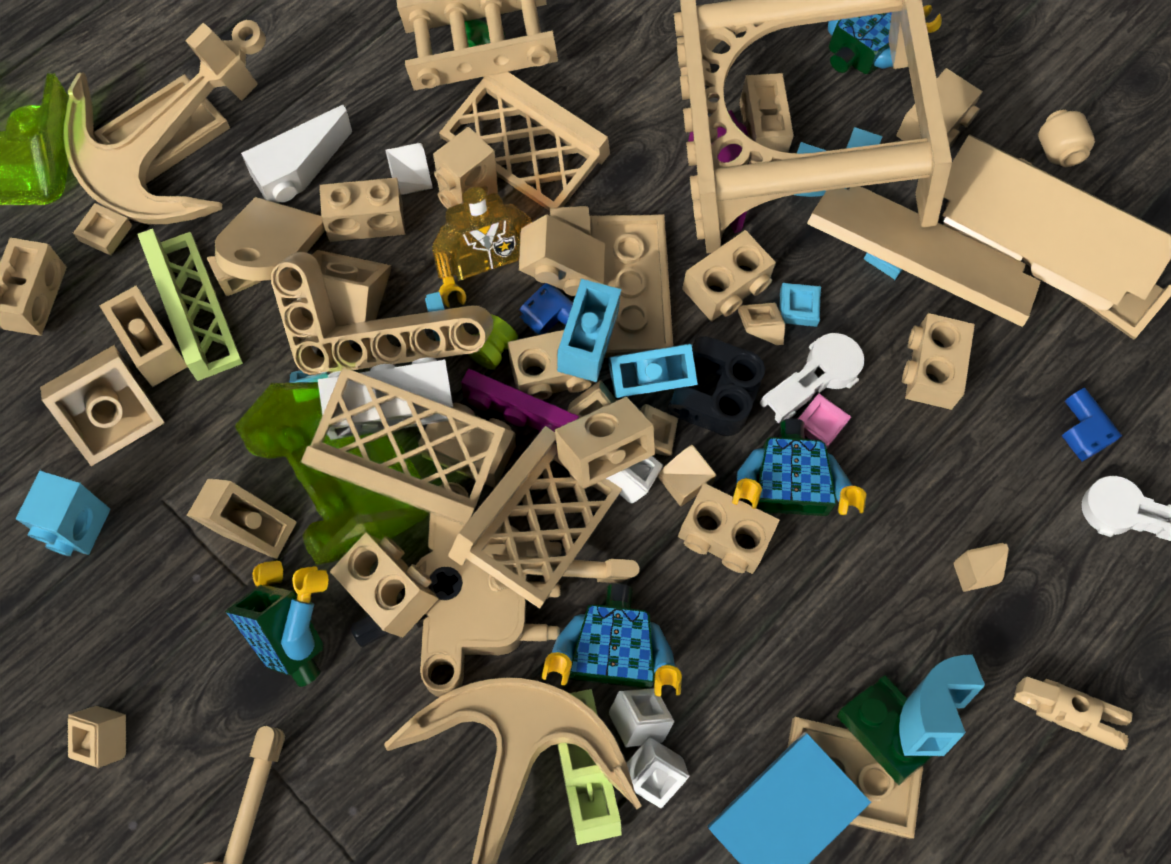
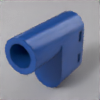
[519,283,573,335]
[1062,388,1123,462]

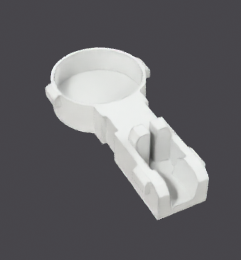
[760,333,864,423]
[1082,476,1171,541]

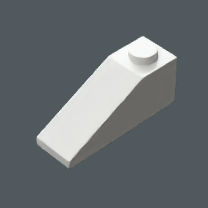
[241,105,352,204]

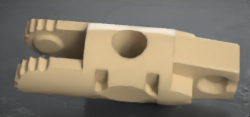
[1014,677,1133,750]

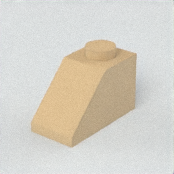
[187,479,297,559]

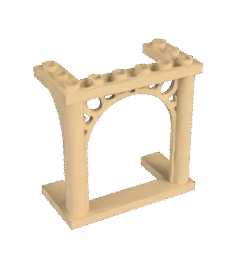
[674,0,952,253]

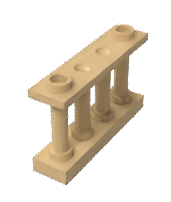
[396,0,558,91]

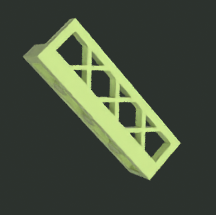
[137,228,243,381]

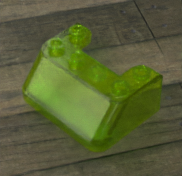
[235,382,430,565]

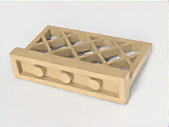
[439,72,610,211]
[301,367,505,525]
[448,426,622,608]

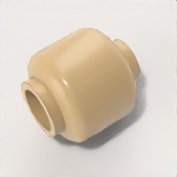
[1038,110,1095,167]

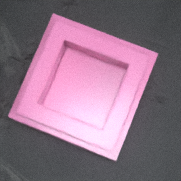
[798,393,851,448]

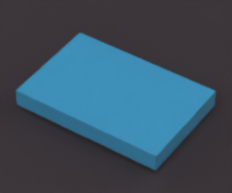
[707,732,871,864]

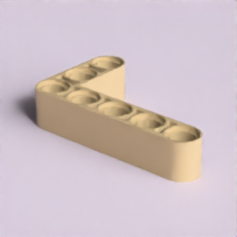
[271,252,493,375]

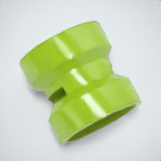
[468,314,518,370]

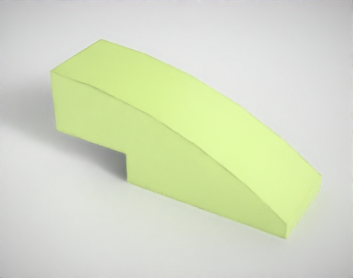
[557,689,622,845]

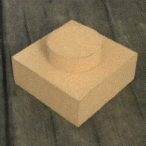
[73,203,132,255]

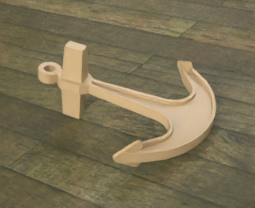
[64,20,266,224]
[384,678,642,864]

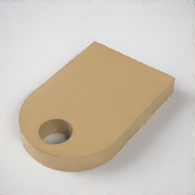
[215,197,325,281]

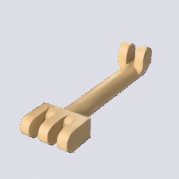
[488,554,639,592]
[204,726,285,864]

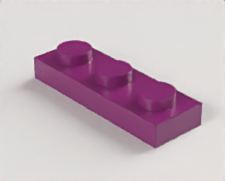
[461,369,579,443]

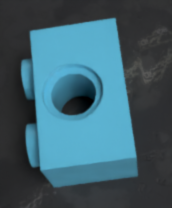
[557,279,621,382]
[608,344,698,398]
[16,471,111,556]

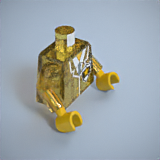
[432,187,532,308]

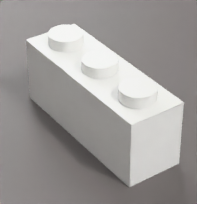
[318,357,453,440]

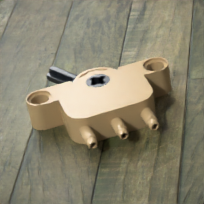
[351,482,561,697]

